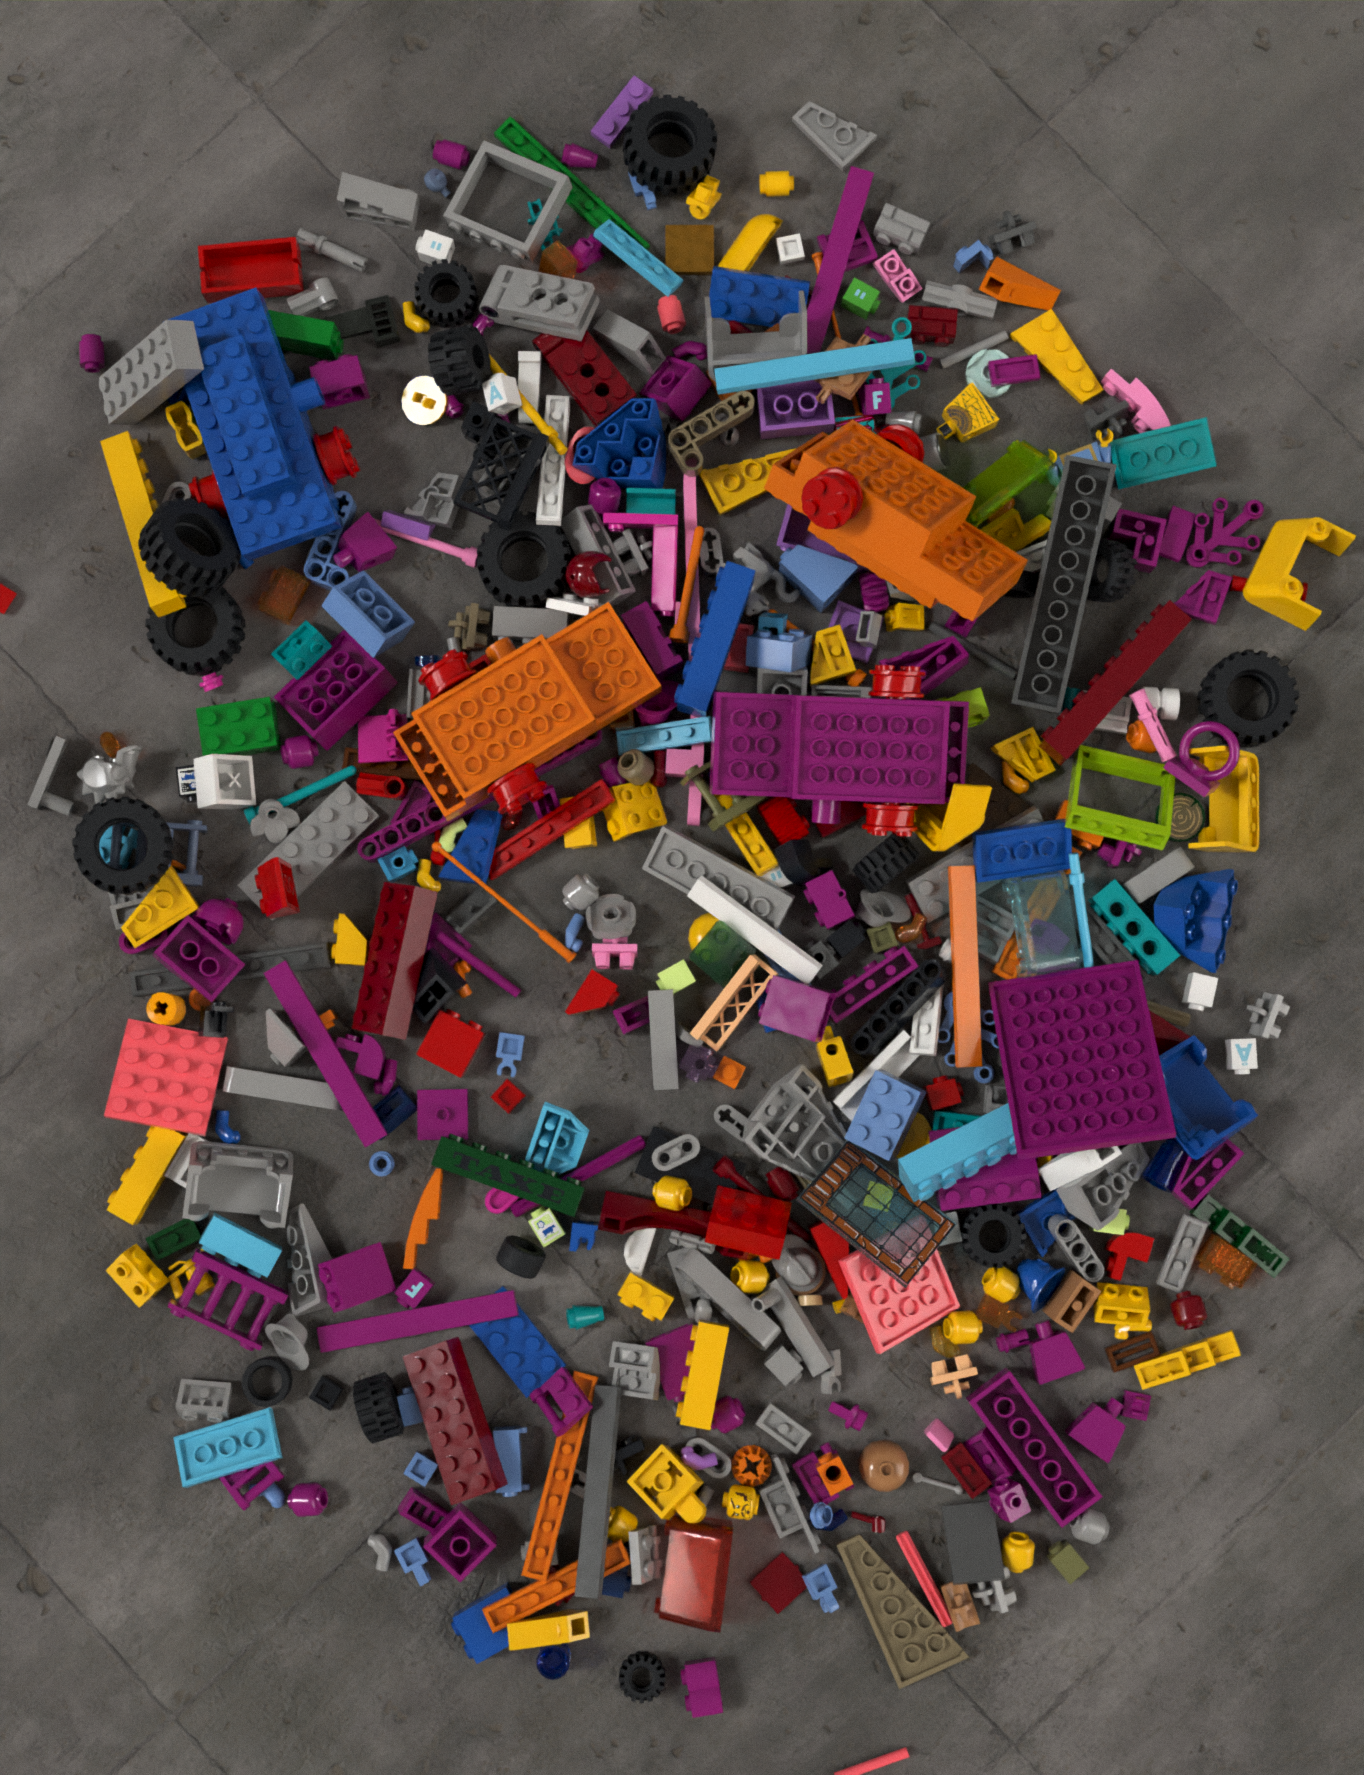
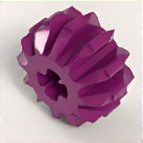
[859,571,889,613]

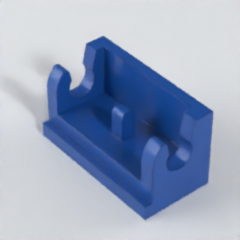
[569,1220,599,1252]

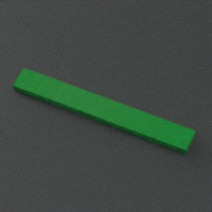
[494,116,650,250]

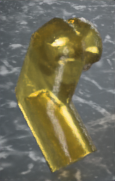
[929,1325,960,1358]

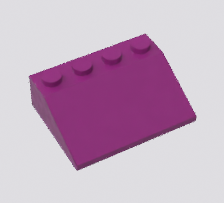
[274,629,398,751]
[928,1127,1041,1211]

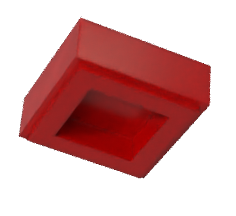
[491,1079,526,1114]

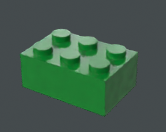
[196,697,281,756]

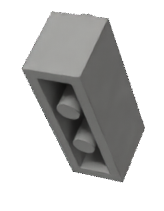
[492,606,569,644]

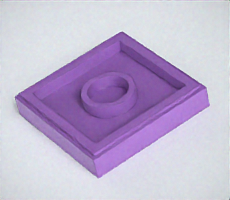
[828,600,884,664]

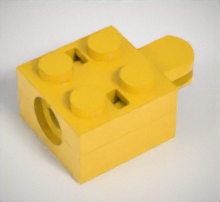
[627,1444,707,1524]

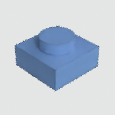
[403,1450,438,1487]

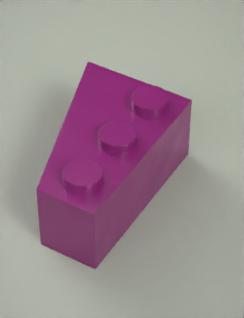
[621,601,683,681]
[879,636,969,700]

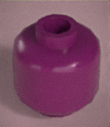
[588,478,621,516]
[280,735,318,769]
[711,1395,746,1434]
[288,1482,328,1517]

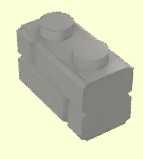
[873,203,930,255]

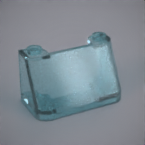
[1001,870,1083,978]

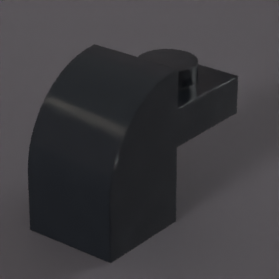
[774,840,833,886]

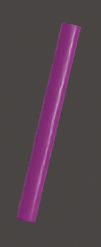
[435,931,521,998]

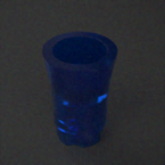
[1140,1138,1187,1193]

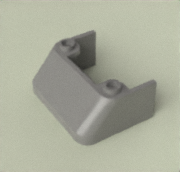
[704,291,807,381]

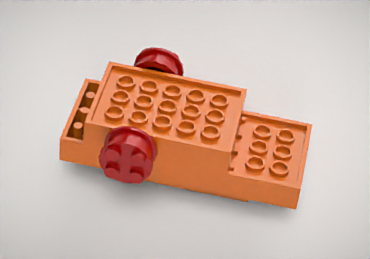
[764,420,1028,622]
[393,602,662,822]

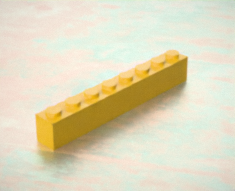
[100,431,187,618]

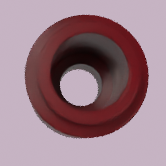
[765,1166,800,1202]

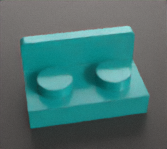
[271,620,332,680]

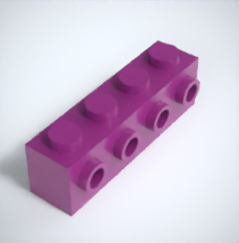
[829,946,919,1024]

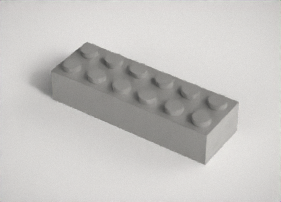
[99,320,204,425]

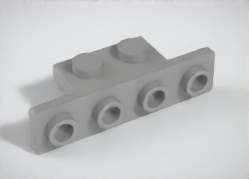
[758,1454,821,1554]

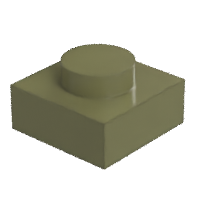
[866,921,898,954]

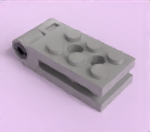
[479,265,600,341]

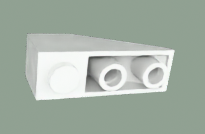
[1038,1146,1122,1191]

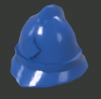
[1016,1259,1065,1313]

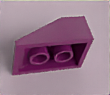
[152,915,245,1003]

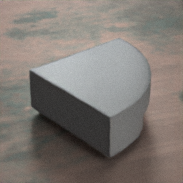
[675,1021,704,1049]

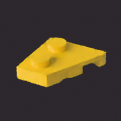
[991,727,1056,782]

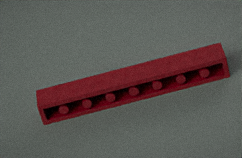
[1039,600,1192,766]

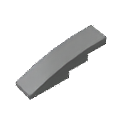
[648,989,679,1090]

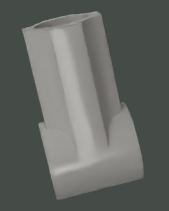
[286,277,339,316]

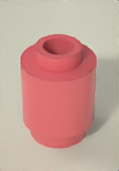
[657,295,686,334]

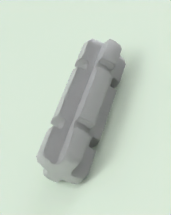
[669,1230,716,1254]

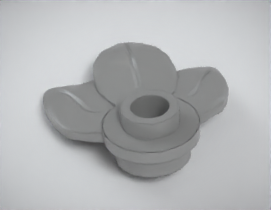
[250,799,300,844]

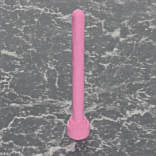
[374,519,478,568]

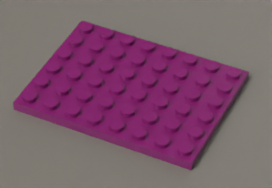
[988,960,1176,1160]

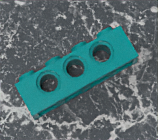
[1088,879,1180,976]

